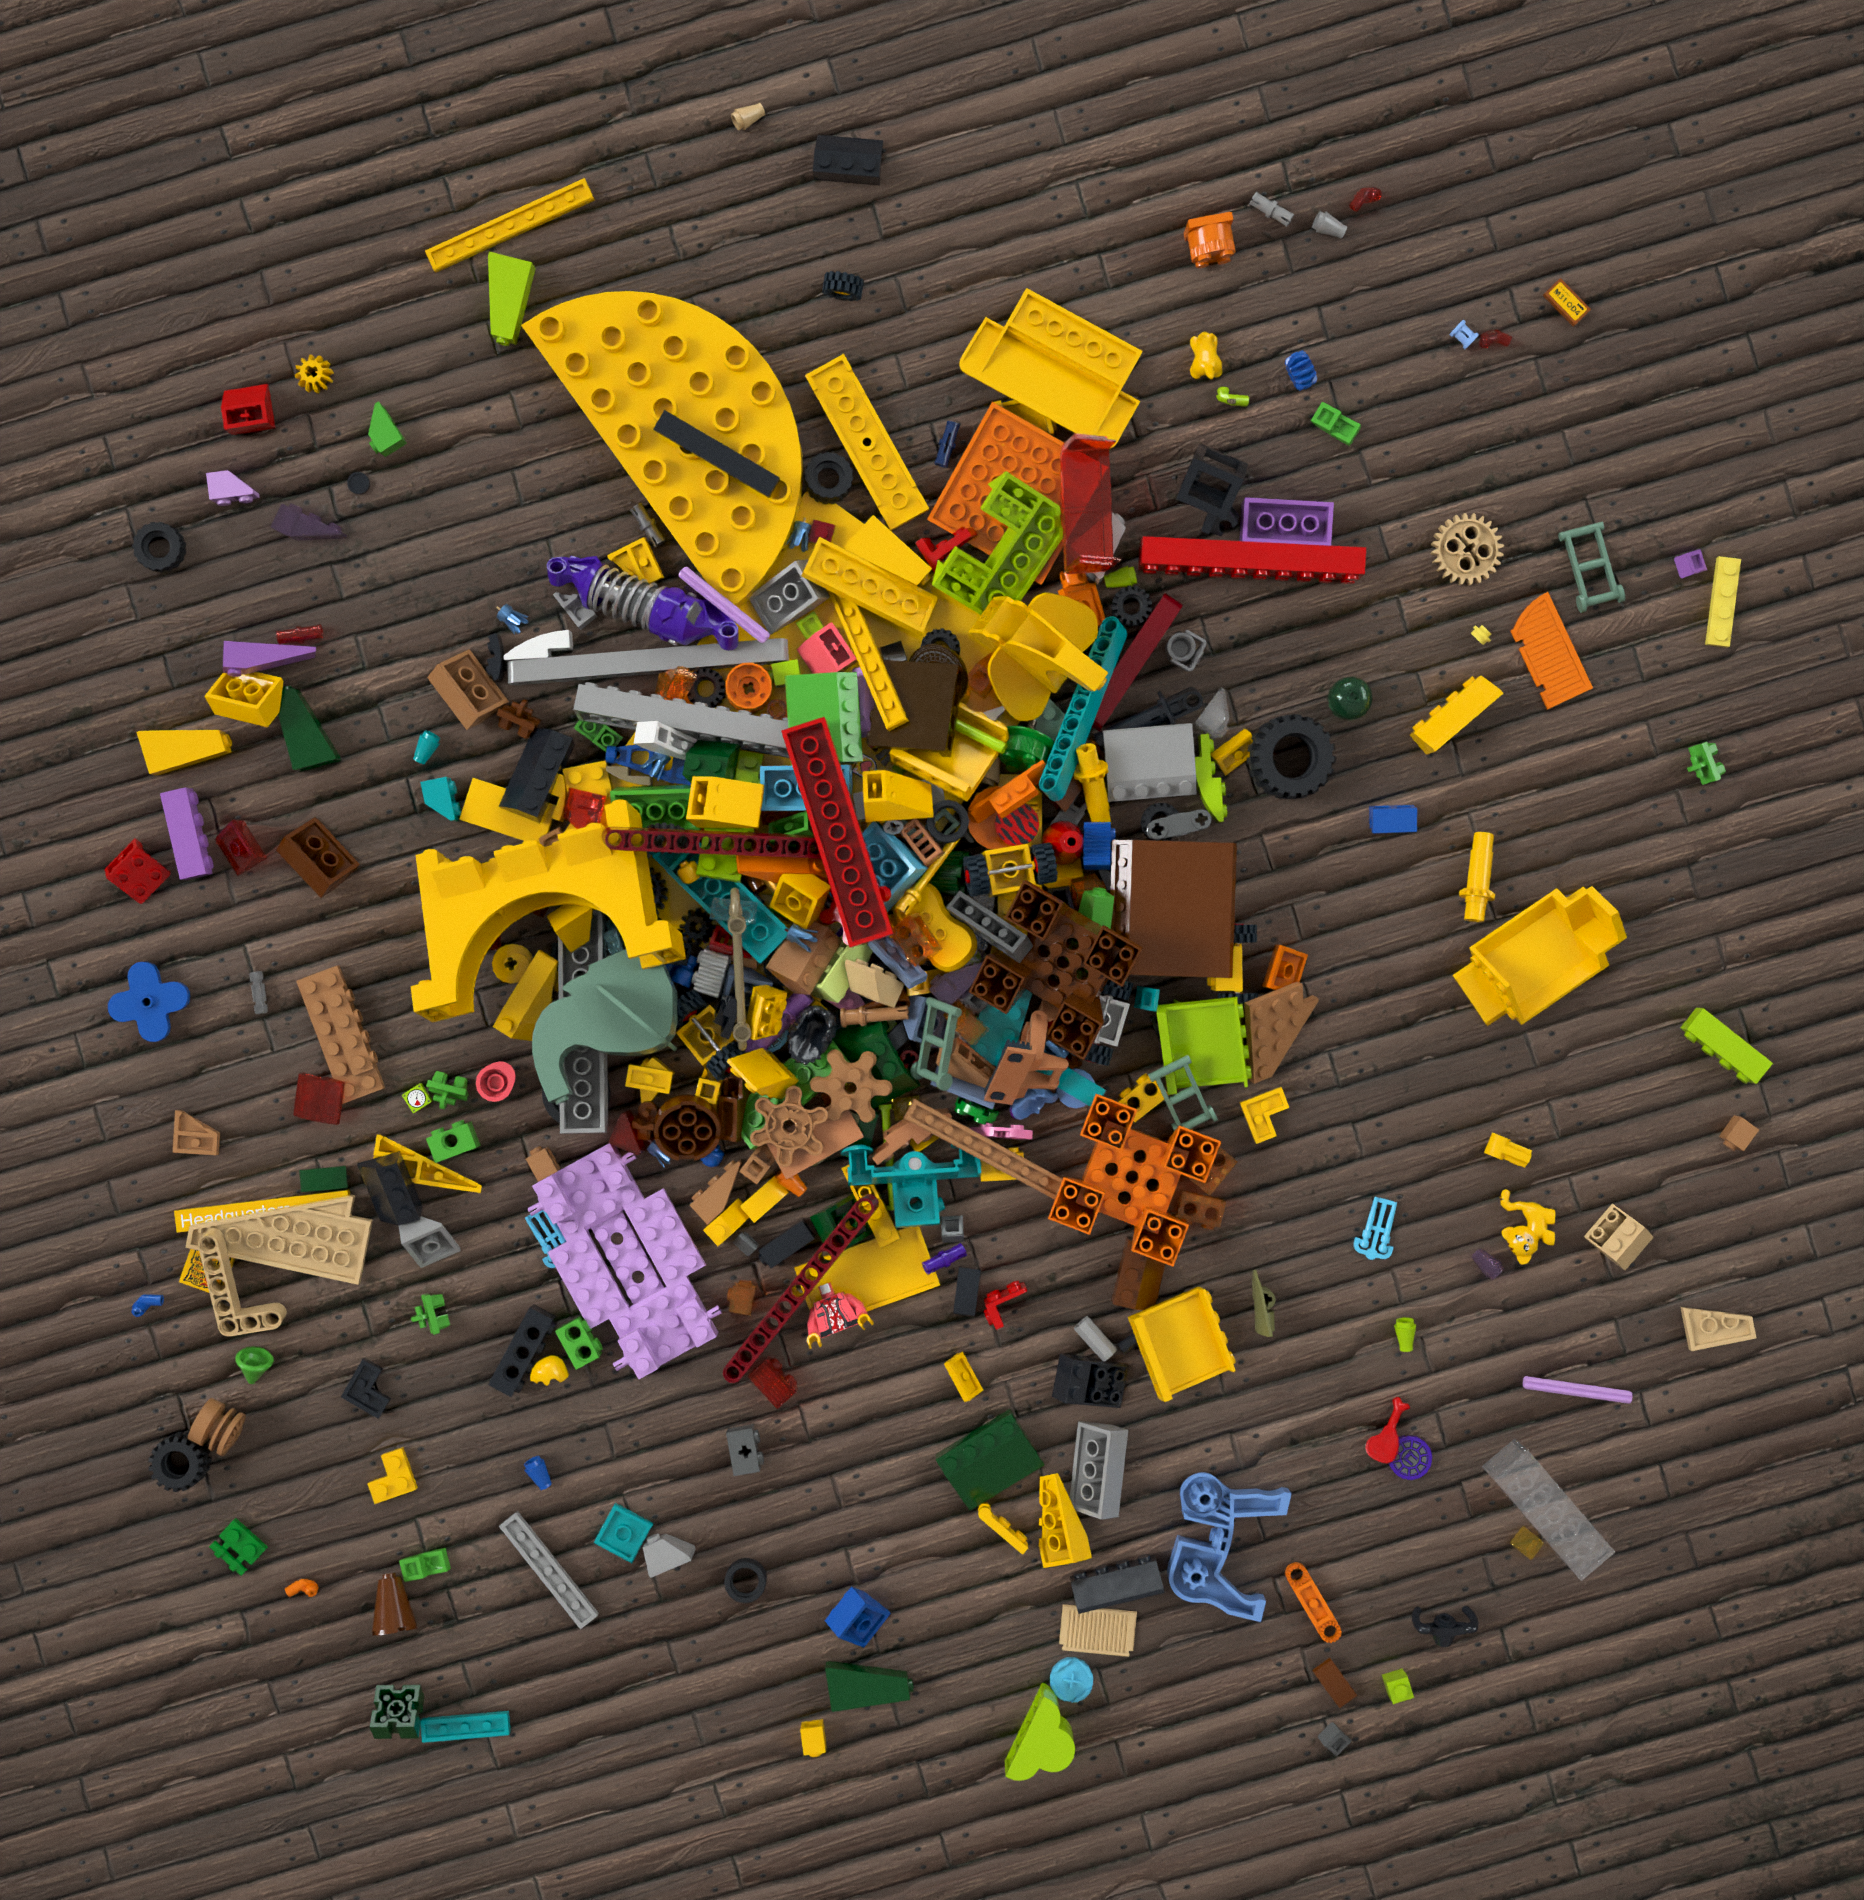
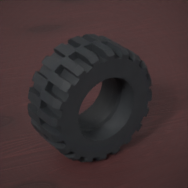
[1247,714,1336,800]

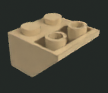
[845,959,904,1008]
[1584,1204,1654,1270]

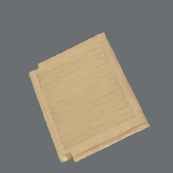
[1059,1604,1137,1657]

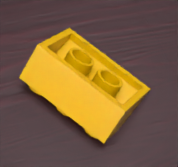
[205,672,283,727]

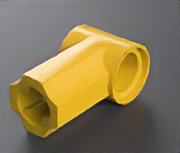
[1484,1132,1532,1168]

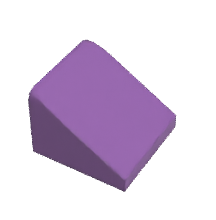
[1674,549,1707,578]

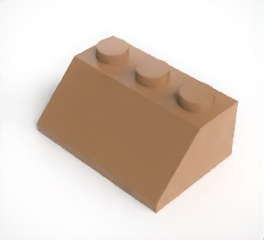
[427,649,509,730]
[766,921,842,995]

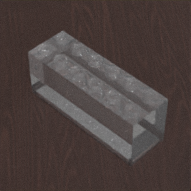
[1482,1439,1615,1581]

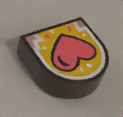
[852,753,877,778]

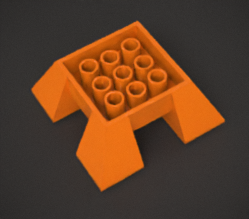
[1048,1094,1221,1267]

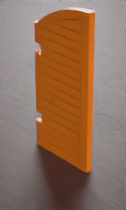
[1511,592,1593,710]

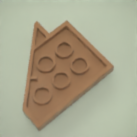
[1244,982,1318,1084]

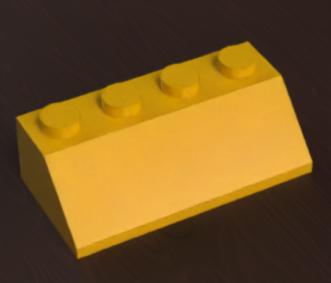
[1410,676,1503,755]

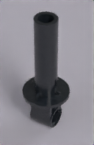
[1093,687,1203,752]

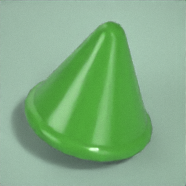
[235,1346,274,1384]

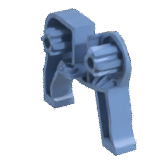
[1167,1472,1292,1622]

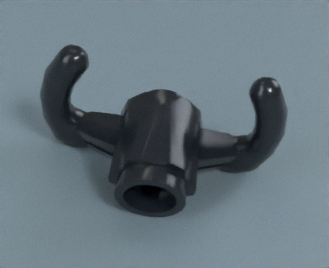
[1412,1605,1479,1647]

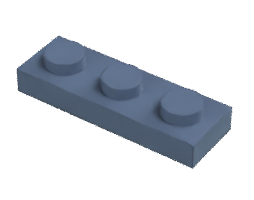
[868,936,928,989]

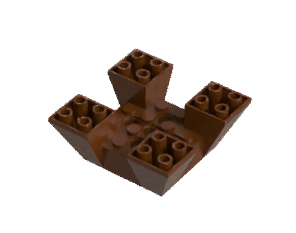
[969,880,1143,1060]

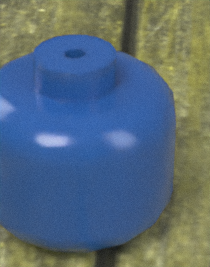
[701,1144,724,1167]

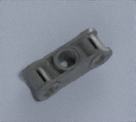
[1146,809,1211,840]

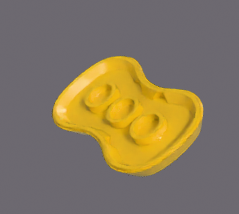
[893,882,977,972]

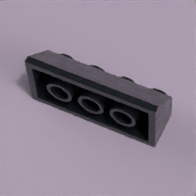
[499,728,575,824]
[1070,1554,1165,1614]

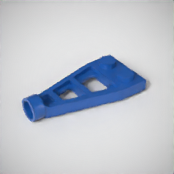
[606,744,691,785]

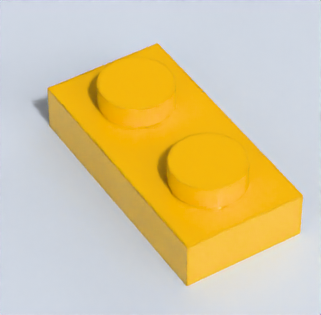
[625,1064,674,1094]
[944,1352,983,1402]

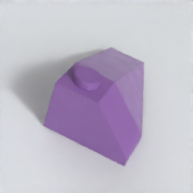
[223,641,316,677]

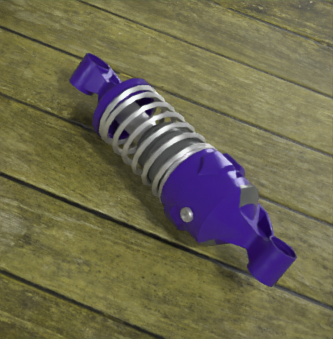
[547,555,739,651]

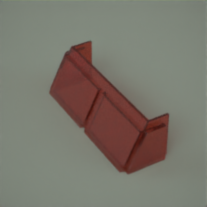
[1060,433,1121,574]

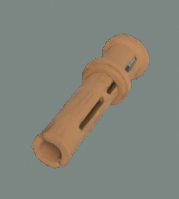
[840,1005,909,1028]

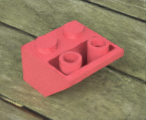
[796,622,858,674]

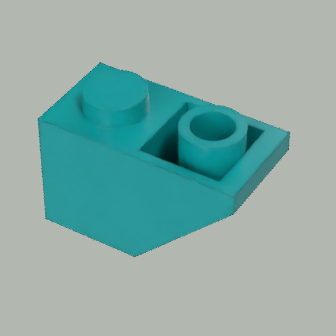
[420,777,461,822]

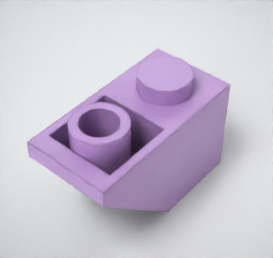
[206,470,260,506]

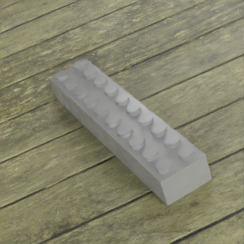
[573,682,790,758]
[558,910,608,1134]

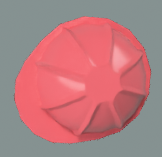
[476,1061,516,1102]

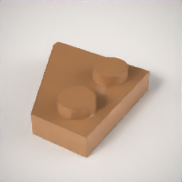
[173,1110,220,1155]

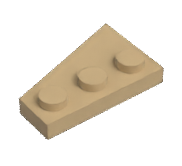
[1680,1307,1756,1351]

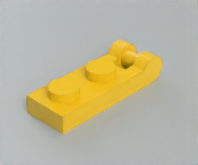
[978,1502,1028,1555]

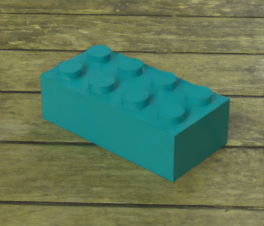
[970,989,1032,1066]

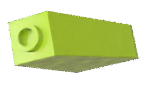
[488,252,536,346]

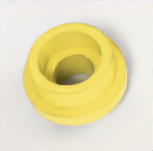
[1471,625,1491,645]

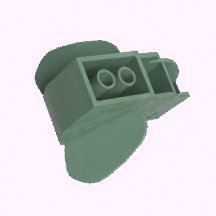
[532,949,678,1105]

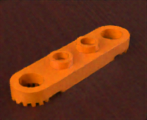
[1285,1562,1342,1643]

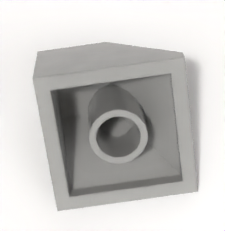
[399,1216,461,1268]
[643,1533,696,1578]

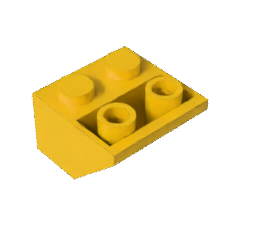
[746,984,787,1040]

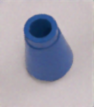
[524,1456,552,1490]

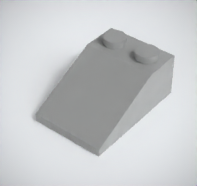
[749,559,830,634]

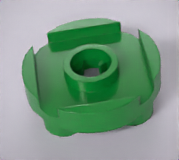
[954,1096,999,1125]

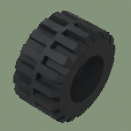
[148,1432,212,1492]

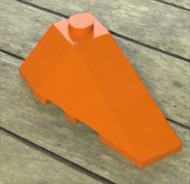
[736,850,828,883]

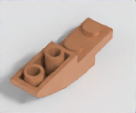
[871,1108,952,1165]

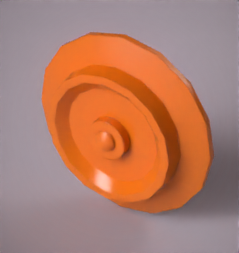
[968,786,1028,849]

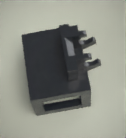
[1176,443,1248,536]

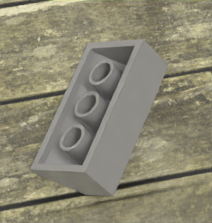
[1070,1421,1128,1519]

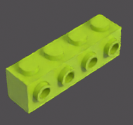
[1680,1008,1773,1084]

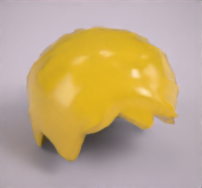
[530,1355,569,1386]

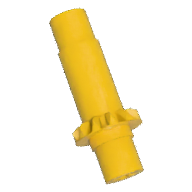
[1074,743,1112,823]
[1459,832,1495,922]

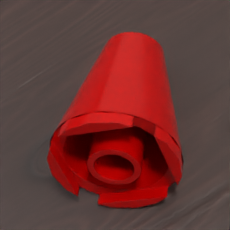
[1041,821,1084,865]

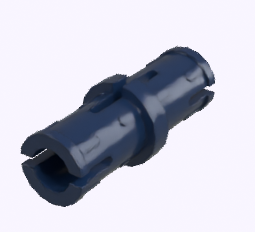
[934,421,960,468]

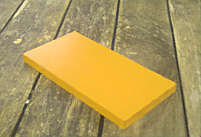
[794,1226,940,1311]

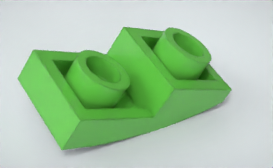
[573,720,623,752]

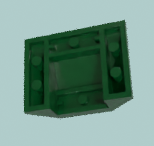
[832,1021,921,1109]

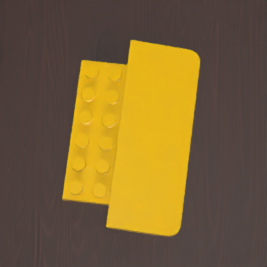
[959,288,1143,449]

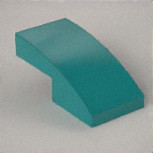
[1134,986,1160,1012]

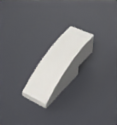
[504,630,573,662]

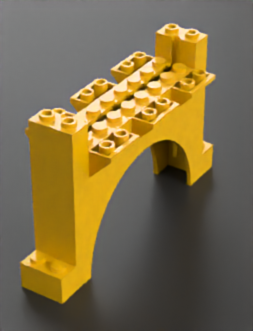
[411,799,686,1023]

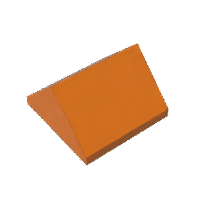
[1262,945,1308,990]

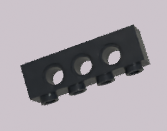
[488,1304,556,1397]

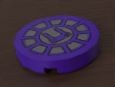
[1389,1435,1432,1480]

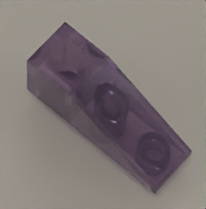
[271,503,347,540]

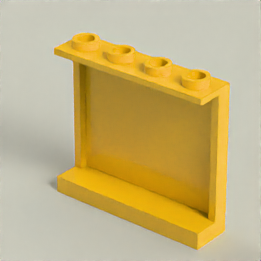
[889,702,1009,802]
[1128,1287,1236,1402]

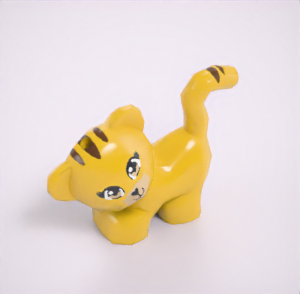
[1500,1189,1555,1265]

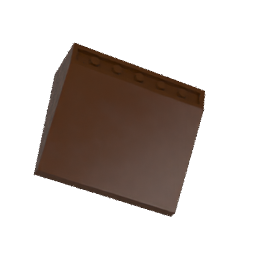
[1110,840,1237,978]

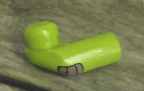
[1216,387,1249,407]

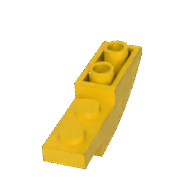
[841,1165,901,1249]

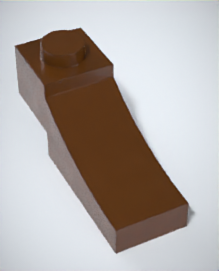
[718,1073,752,1142]

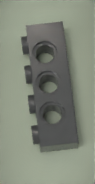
[946,891,1033,963]

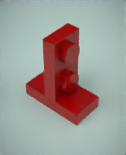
[915,527,978,574]

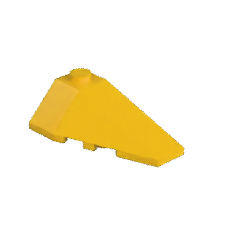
[493,949,558,1041]
[1039,1473,1092,1568]

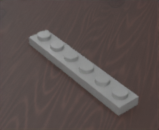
[499,1511,599,1630]

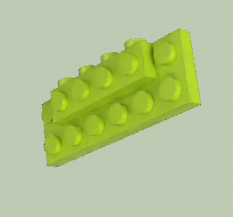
[696,750,764,883]

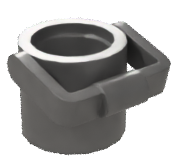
[1165,630,1207,671]

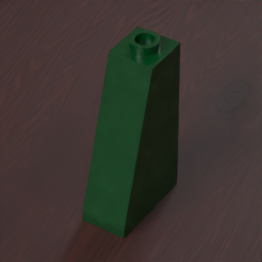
[278,686,341,772]
[825,1661,914,1712]

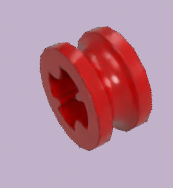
[900,1049,919,1068]

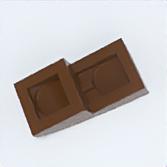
[1312,1658,1357,1708]

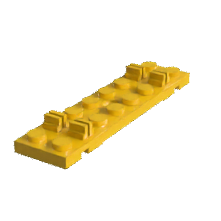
[805,354,929,531]

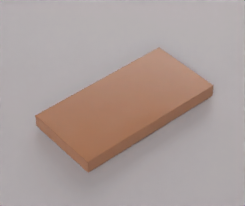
[767,1106,864,1180]

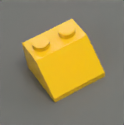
[769,874,831,929]

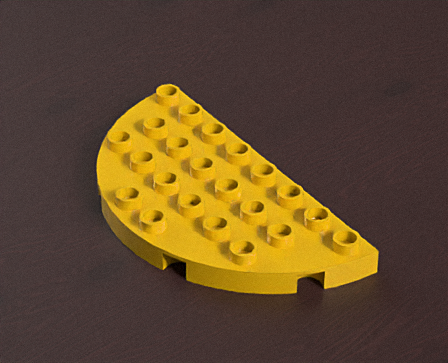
[521,291,803,608]

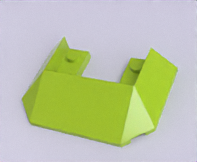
[932,471,1064,615]

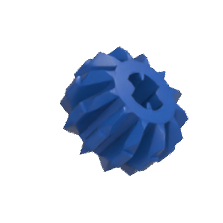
[1285,350,1317,391]

